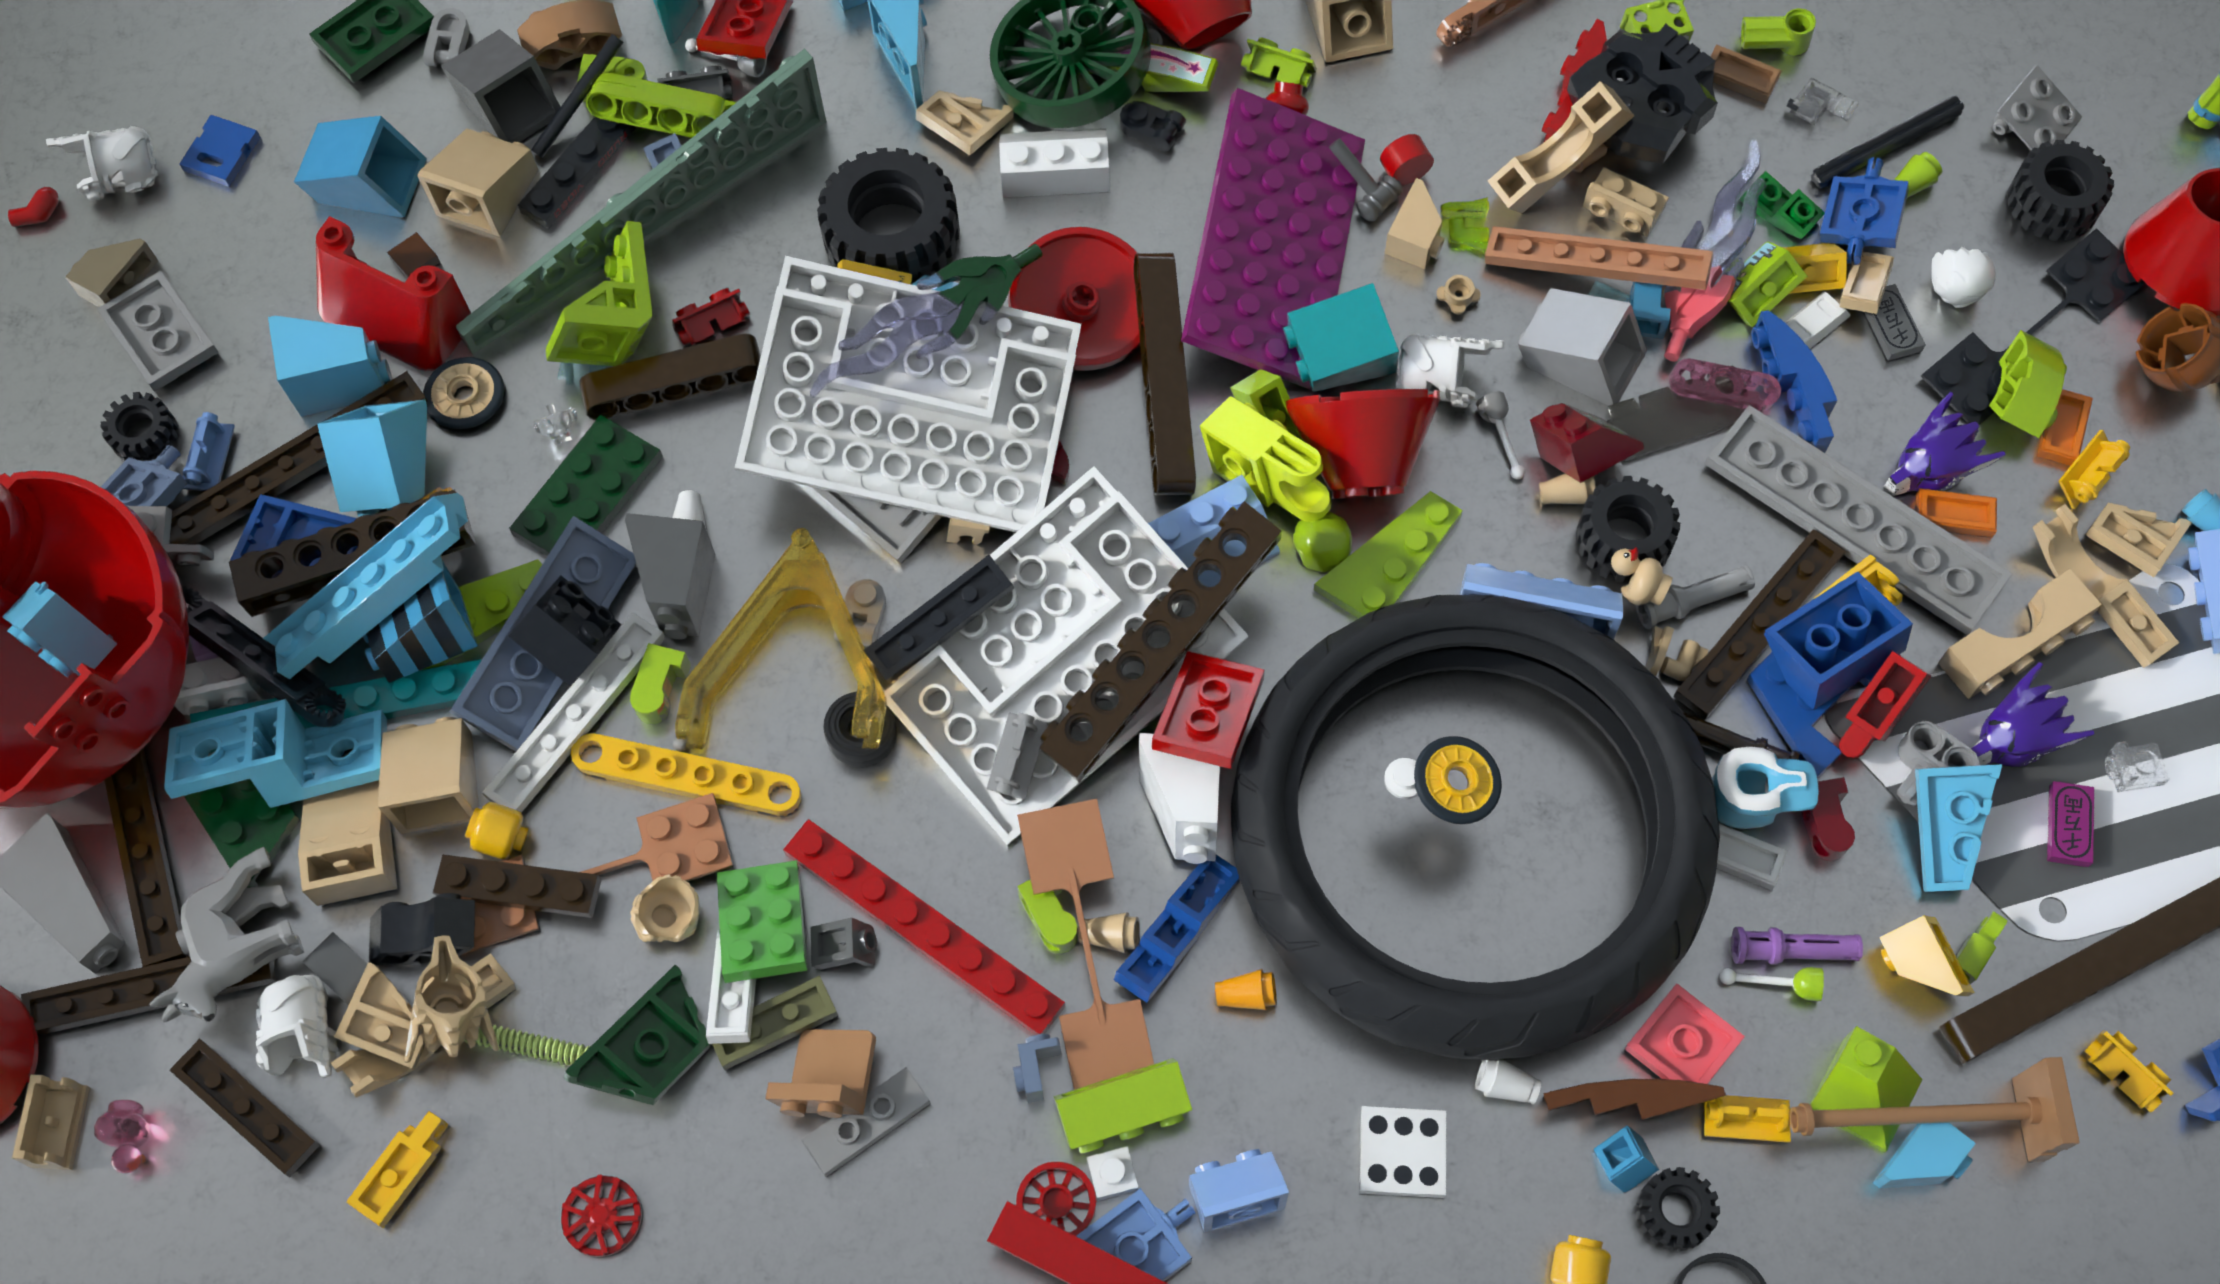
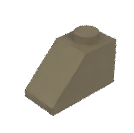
[65,238,158,307]

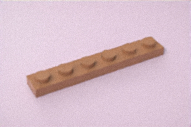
[1485,226,1713,290]

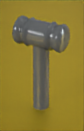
[1329,138,1403,221]

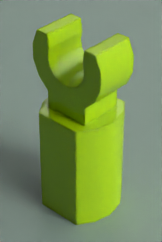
[1956,911,2008,984]

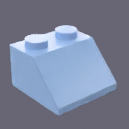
[1189,1149,1289,1233]

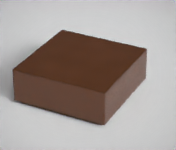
[387,232,440,279]

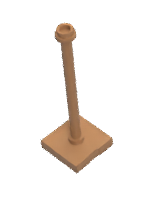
[1790,1057,2080,1162]

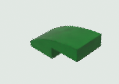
[1739,171,1825,239]

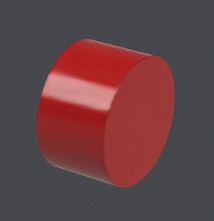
[1380,134,1434,186]

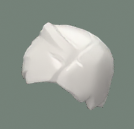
[1931,247,1996,308]

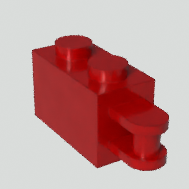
[1839,651,1932,758]

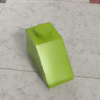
[1230,369,1303,441]

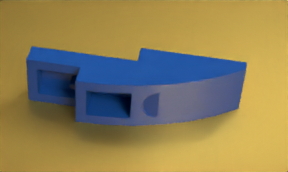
[1751,310,1838,453]

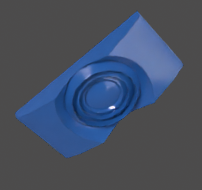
[230,494,358,578]

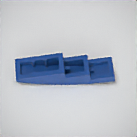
[1113,855,1240,1003]

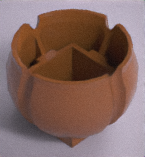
[2136,303,2220,392]

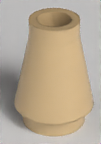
[1539,474,1596,505]
[1078,912,1140,953]

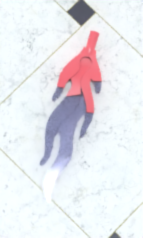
[1664,139,1766,362]

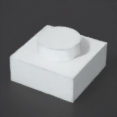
[1087,1146,1138,1202]

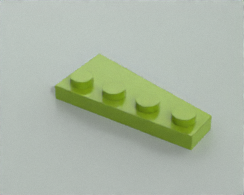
[1313,491,1463,619]
[423,559,542,670]

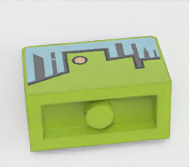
[1728,241,1808,327]

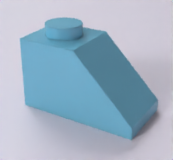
[1873,1123,1976,1189]

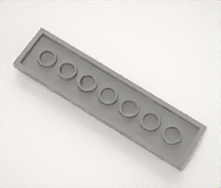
[1705,405,2013,635]

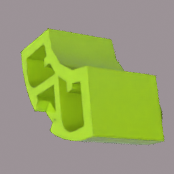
[1989,330,2067,438]

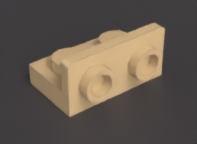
[1582,167,1669,237]

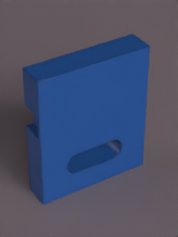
[179,115,261,187]

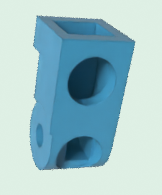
[1629,282,1671,339]

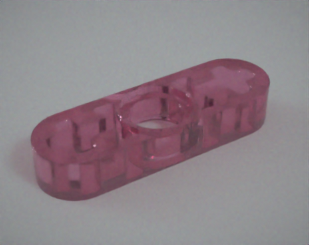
[1669,358,1781,412]

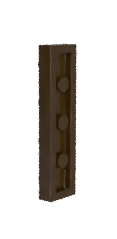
[433,854,602,918]
[169,1038,320,1178]

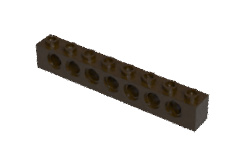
[1040,501,1282,783]

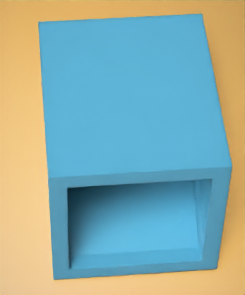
[268,316,392,417]
[317,400,427,516]

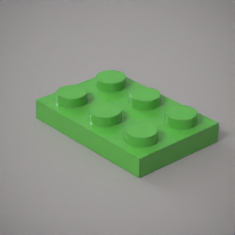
[717,860,807,983]

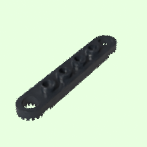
[182,586,346,727]

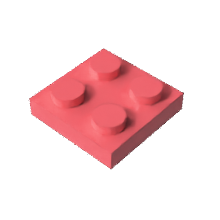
[1624,983,1745,1084]

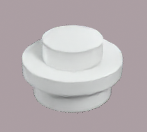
[1384,758,1418,799]

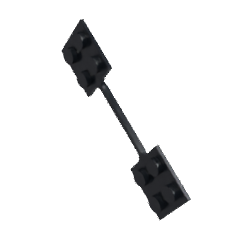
[1921,228,2145,425]

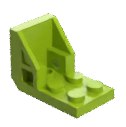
[546,221,653,366]

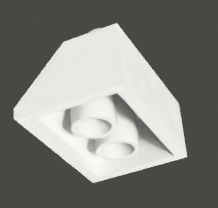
[999,128,1110,198]

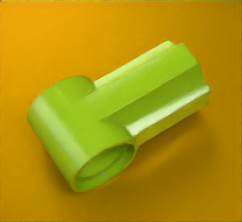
[1740,8,1816,56]

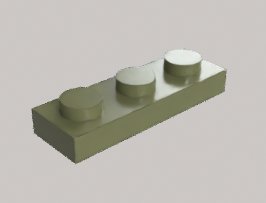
[712,975,838,1070]

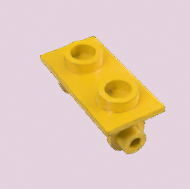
[2058,430,2130,509]
[2084,1030,2174,1113]
[1704,1095,1791,1143]

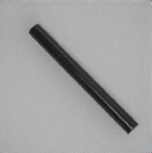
[531,34,624,158]

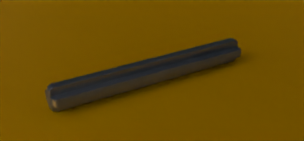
[1811,95,1964,188]

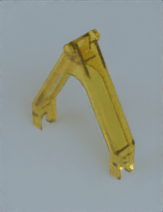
[675,528,887,749]

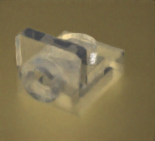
[2105,741,2170,792]

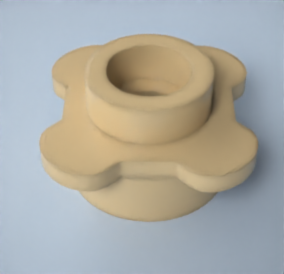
[1436,275,1481,314]

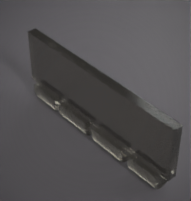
[1607,365,1763,462]

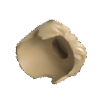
[630,874,700,942]

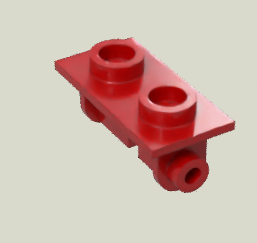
[672,288,750,346]

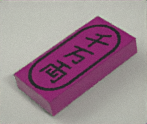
[2047,781,2094,867]

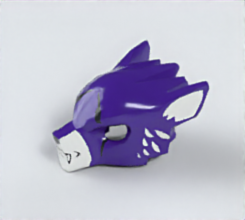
[1883,392,2006,496]
[1971,662,2095,767]

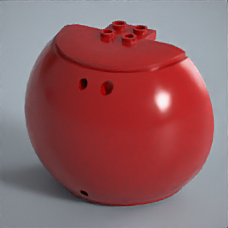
[0,471,189,809]

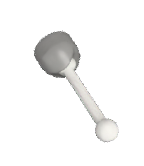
[685,38,767,78]
[1476,391,1525,480]

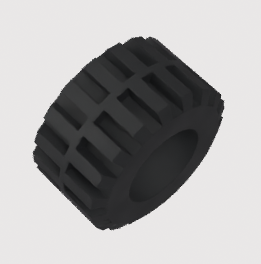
[2008,140,2114,241]
[1576,476,1681,582]

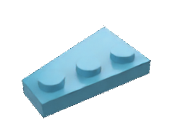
[1915,764,2002,892]

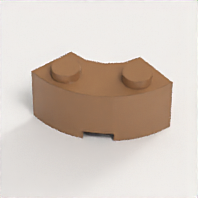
[517,0,622,70]

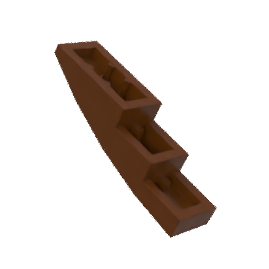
[1543,1079,1726,1120]

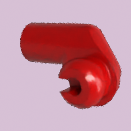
[8,187,59,227]

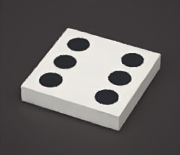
[1359,1106,1446,1198]

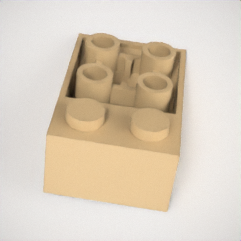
[298,780,397,906]

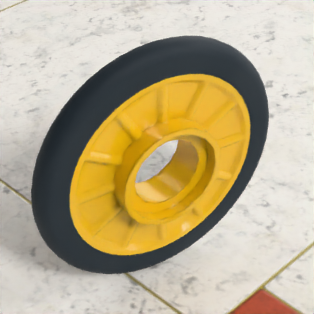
[1414,736,1502,824]

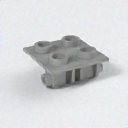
[1992,65,2082,150]

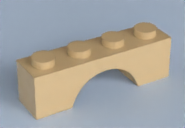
[1488,81,1634,214]
[1938,569,2102,699]

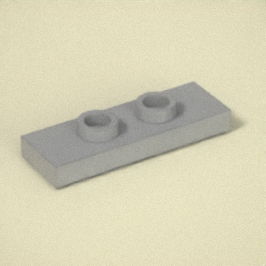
[802,1067,931,1177]

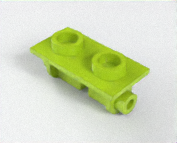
[1241,37,1317,88]

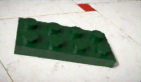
[509,415,663,556]

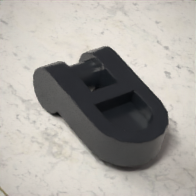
[1120,101,1186,151]

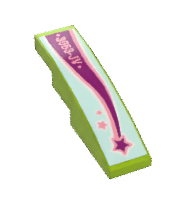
[1078,43,1218,92]

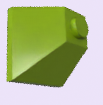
[1810,1026,1923,1153]

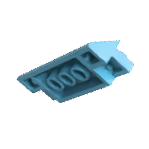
[263,493,468,679]

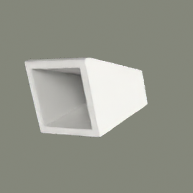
[1139,733,1220,864]

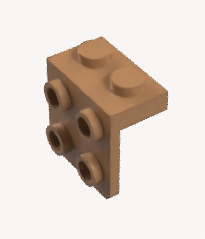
[765,1029,876,1118]

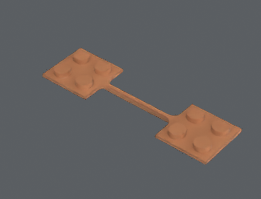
[462,793,733,955]
[1017,799,1154,1089]

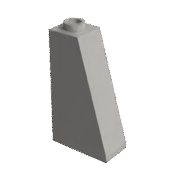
[0,813,126,973]

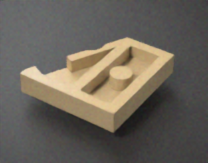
[334,962,425,1069]

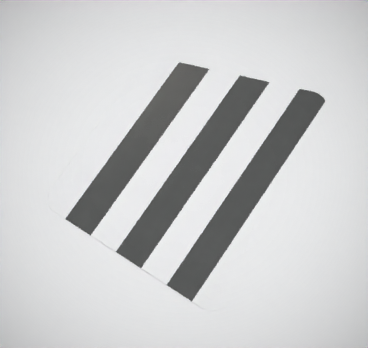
[1825,564,2220,941]

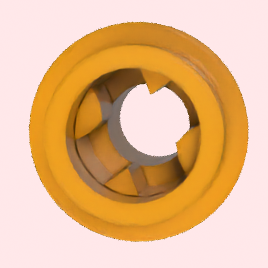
[1215,969,1277,1010]

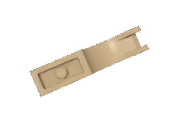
[2033,504,2179,668]
[331,953,516,1098]

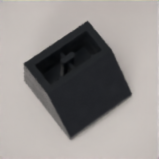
[509,575,622,686]

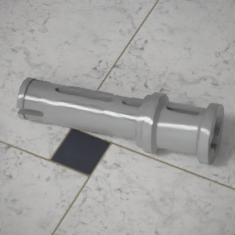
[1635,565,1755,629]

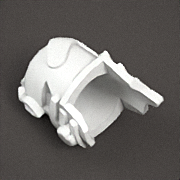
[46,126,158,200]
[1396,334,1504,408]
[256,975,338,1078]

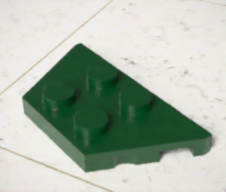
[184,779,300,888]
[563,965,711,1105]

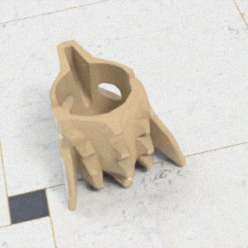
[404,935,499,1063]

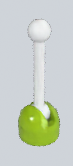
[1719,967,1824,1001]

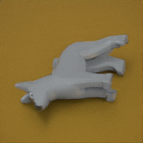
[150,847,305,1022]

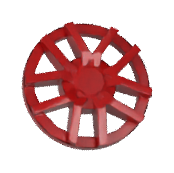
[561,1174,642,1257]

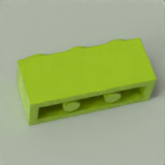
[1053,1058,1192,1153]

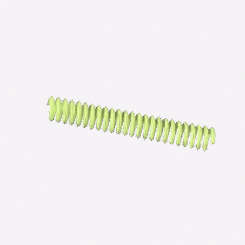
[465,1024,590,1066]

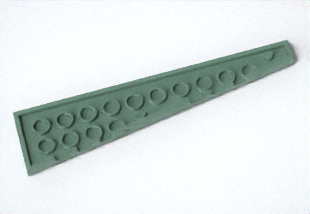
[456,48,827,354]

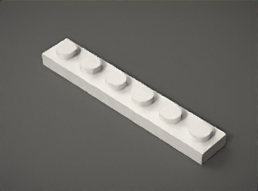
[482,613,666,813]

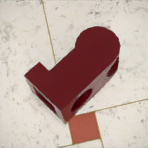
[1801,777,1855,861]

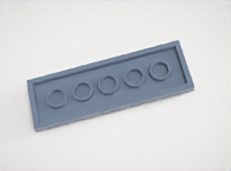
[449,516,636,752]

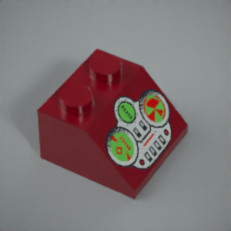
[1530,403,1645,483]

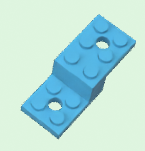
[164,699,387,808]

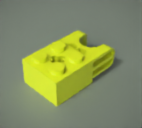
[1200,396,1331,522]

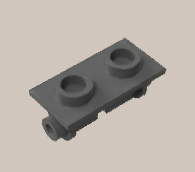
[657,66,733,100]

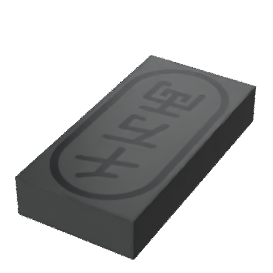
[1864,284,1926,361]

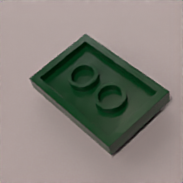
[309,0,434,83]

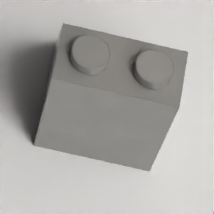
[1518,288,1647,408]

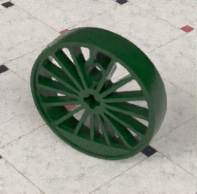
[990,0,1151,128]

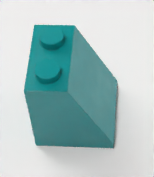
[1283,283,1399,392]

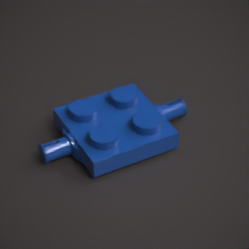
[1820,157,1909,265]

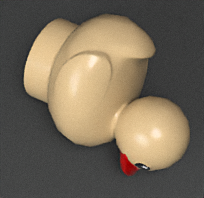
[1611,547,1673,606]

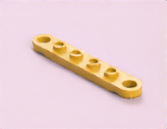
[571,733,802,816]

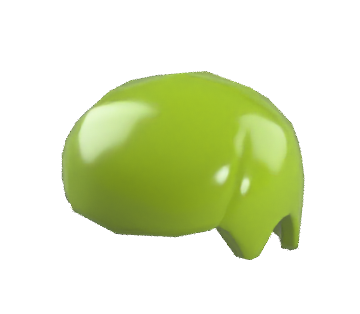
[1293,511,1353,572]

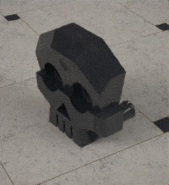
[1567,23,1718,164]

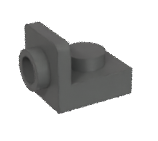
[810,918,877,970]

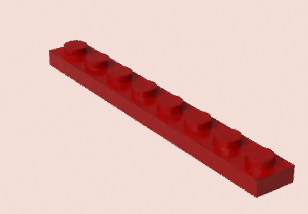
[783,819,1066,1035]

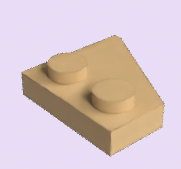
[916,90,1014,155]
[2085,502,2192,578]

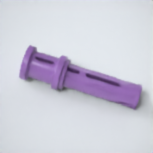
[1731,927,1863,965]

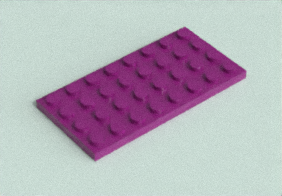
[1181,87,1365,390]

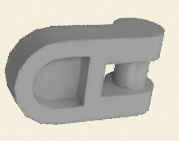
[424,8,469,67]
[834,579,886,647]

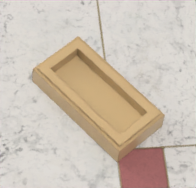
[1839,251,1894,314]

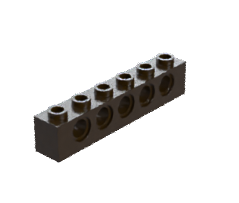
[229,489,476,617]

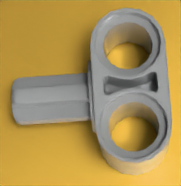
[1897,721,1979,806]

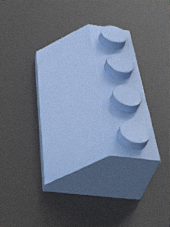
[1148,475,1280,587]
[1460,563,1623,640]

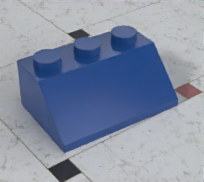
[1764,571,1913,710]

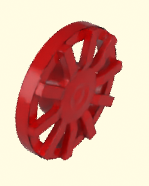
[1016,1162,1096,1236]

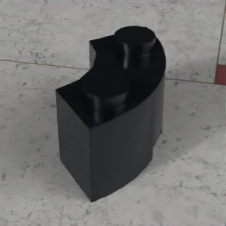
[369,893,475,965]

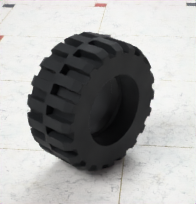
[817,148,960,285]

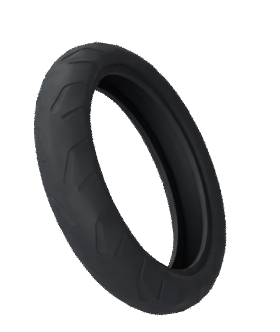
[1231,595,1720,1060]

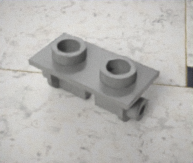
[986,712,1048,800]

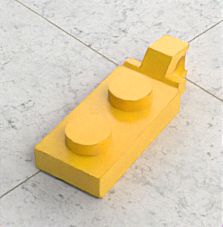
[346,1111,449,1228]

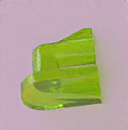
[1440,197,1489,252]

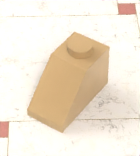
[1385,178,1445,269]

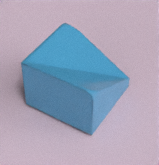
[1594,1125,1660,1192]

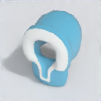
[1712,747,1819,829]

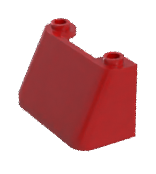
[316,216,471,372]

